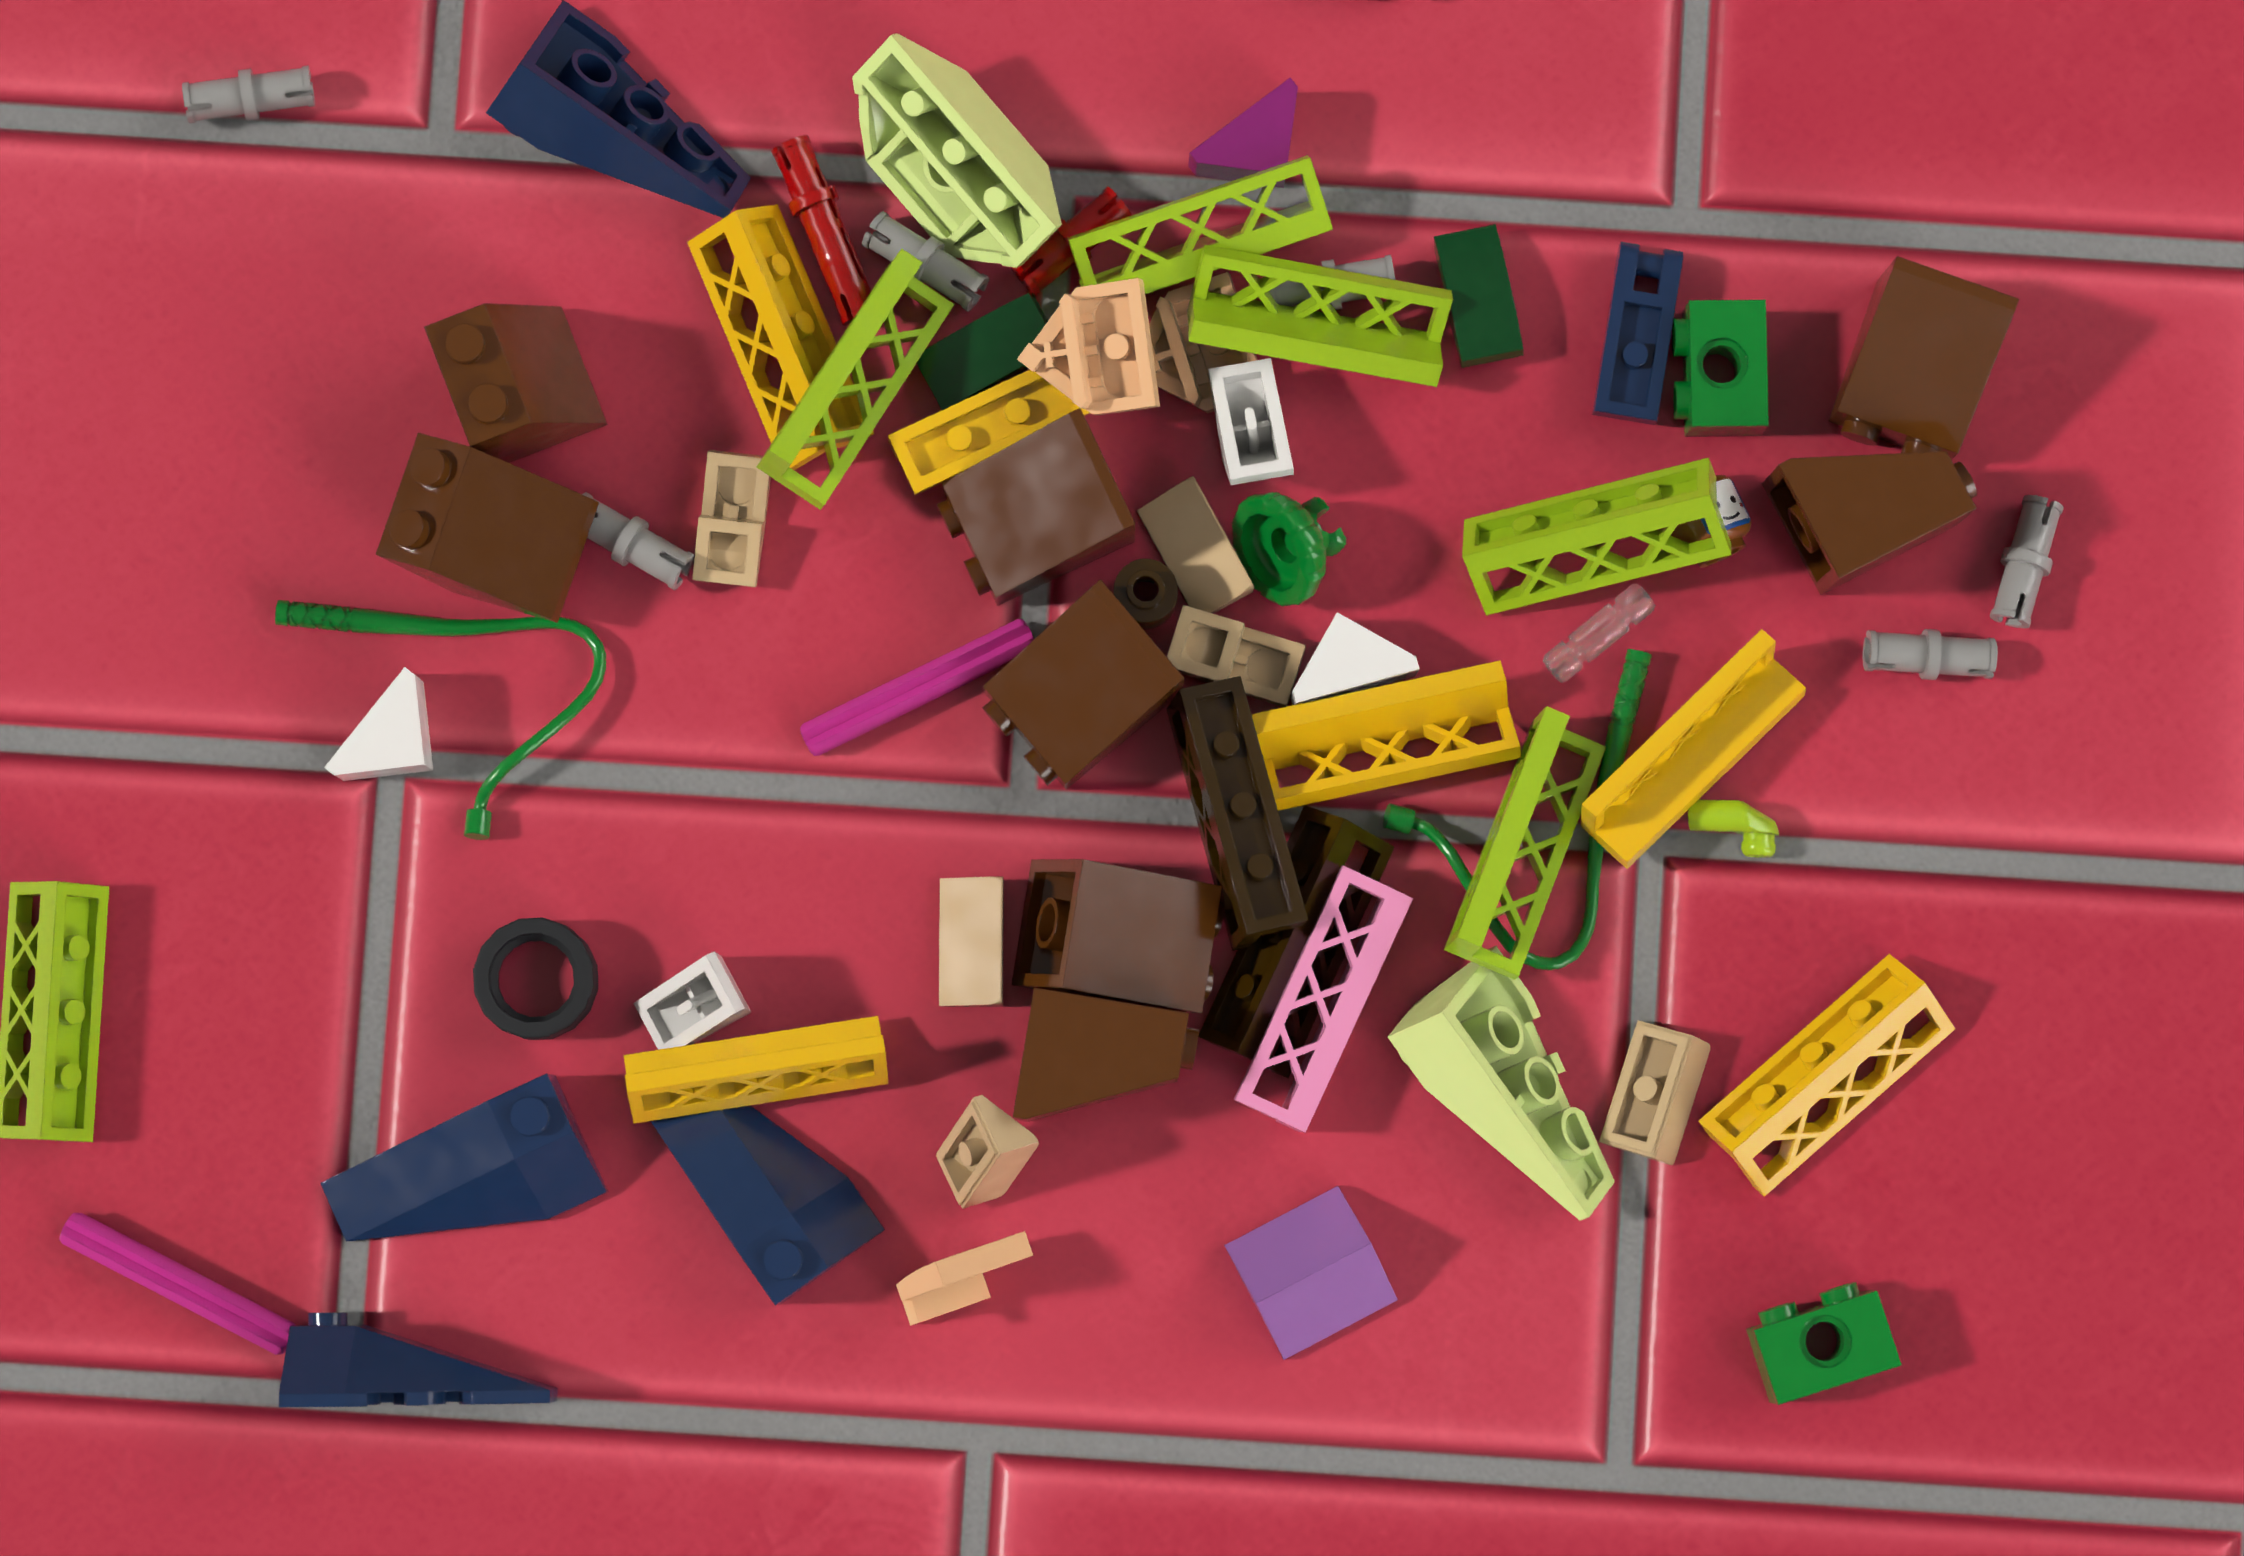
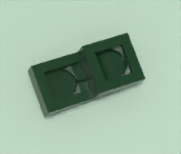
[1434,224,1524,368]
[916,293,1048,410]

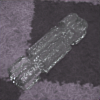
[1543,583,1655,683]

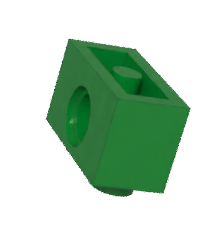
[1672,300,1769,437]
[1746,1282,1902,1405]

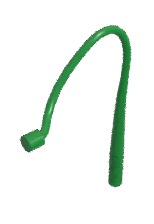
[275,600,606,840]
[1383,649,1652,971]

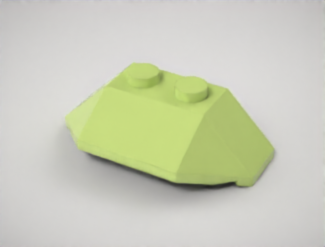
[852,33,1062,268]

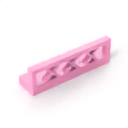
[1234,865,1413,1133]

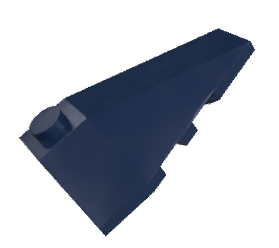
[486,0,751,218]
[651,1105,885,1305]
[279,1312,557,1407]

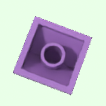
[1224,1186,1398,1360]

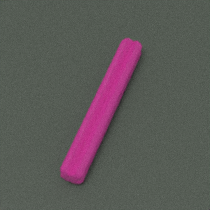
[800,619,1034,756]
[59,1213,296,1355]

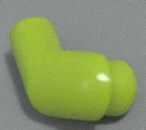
[1688,799,1779,858]

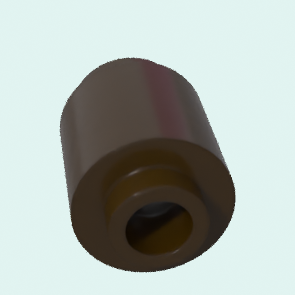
[1114,559,1178,630]

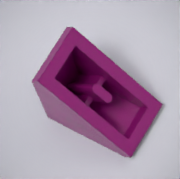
[1188,77,1298,188]

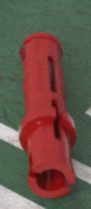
[771,135,871,326]

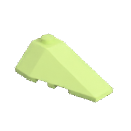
[1388,946,1615,1221]

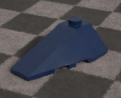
[320,1073,608,1242]

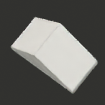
[1208,358,1294,485]
[1290,612,1420,705]
[324,667,433,781]
[634,951,751,1050]

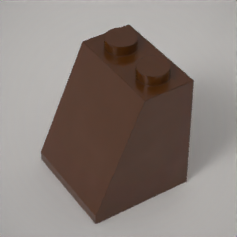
[1828,256,2019,460]
[424,303,608,463]
[937,408,1135,606]
[376,433,599,623]
[1762,451,1977,595]
[982,580,1184,790]
[1011,859,1224,1013]
[1013,988,1199,1122]

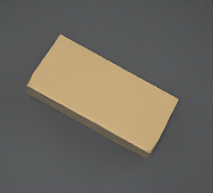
[1137,476,1254,614]
[939,876,1004,1007]
[1599,1020,1710,1165]
[936,1095,1039,1209]

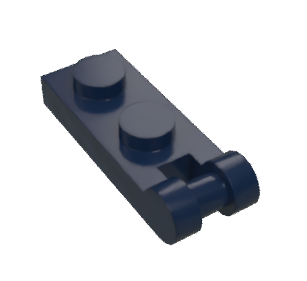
[1592,242,1683,425]

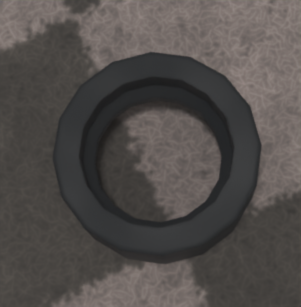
[473,917,599,1040]

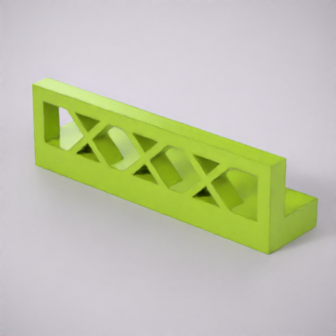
[1067,155,1333,294]
[1187,245,1453,387]
[756,248,954,510]
[1462,458,1732,615]
[1444,706,1606,980]
[0,881,109,1142]

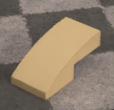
[692,450,771,587]
[1167,605,1306,707]

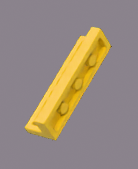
[687,204,874,470]
[888,370,1090,495]
[1581,629,1806,869]
[1251,660,1521,811]
[1698,953,1955,1197]
[624,1016,889,1124]

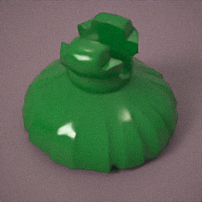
[1232,492,1346,607]

